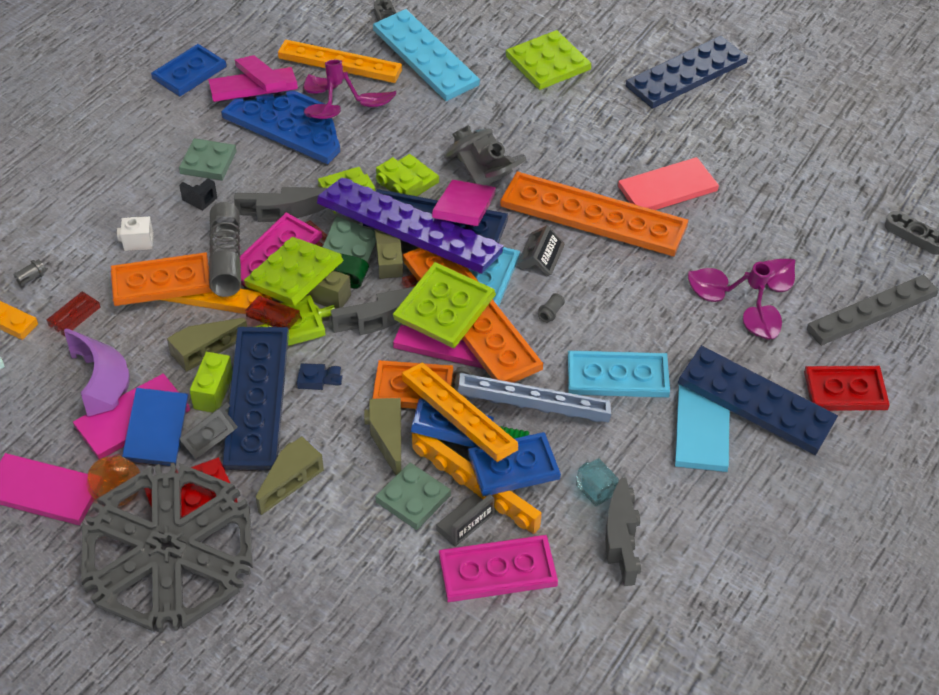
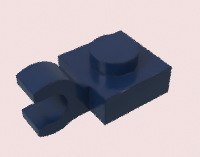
[297,363,343,390]

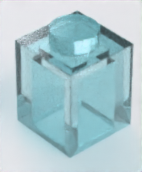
[576,458,619,507]

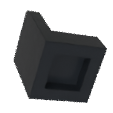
[179,178,217,211]

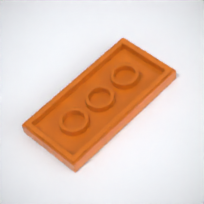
[111,252,212,306]

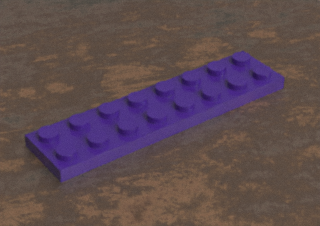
[317,177,504,274]

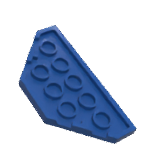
[221,91,340,164]

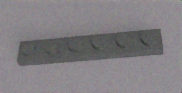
[807,274,939,346]

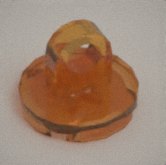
[86,454,140,506]

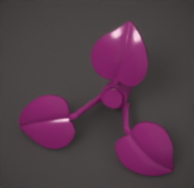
[304,59,396,119]
[688,259,795,340]

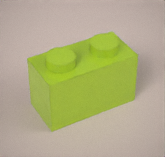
[190,352,233,413]

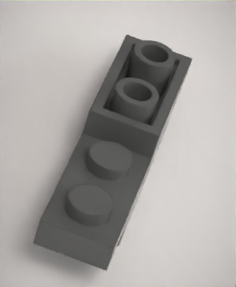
[234,187,327,222]
[331,287,414,335]
[605,477,641,586]

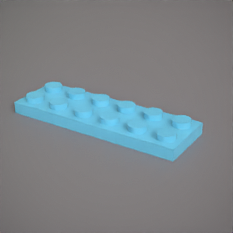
[373,9,480,101]

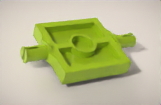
[253,295,335,346]

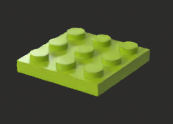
[506,30,592,90]
[244,237,343,306]
[393,262,496,348]

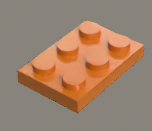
[372,360,453,409]

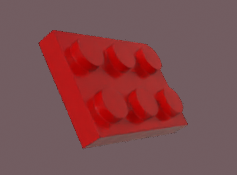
[144,457,238,518]

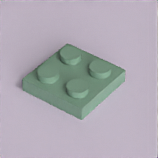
[179,138,237,181]
[323,216,376,263]
[375,462,451,530]

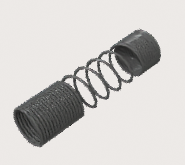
[209,202,241,297]

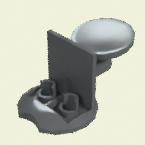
[443,125,526,186]

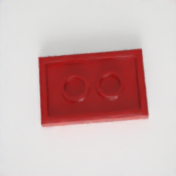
[804,366,890,411]

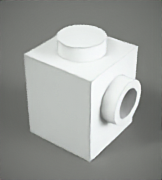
[117,216,154,251]

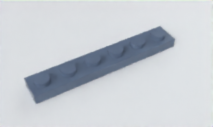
[457,373,611,423]

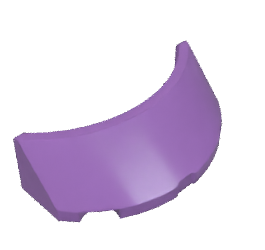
[64,329,130,416]

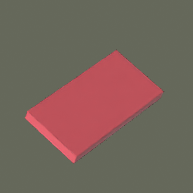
[618,157,719,210]

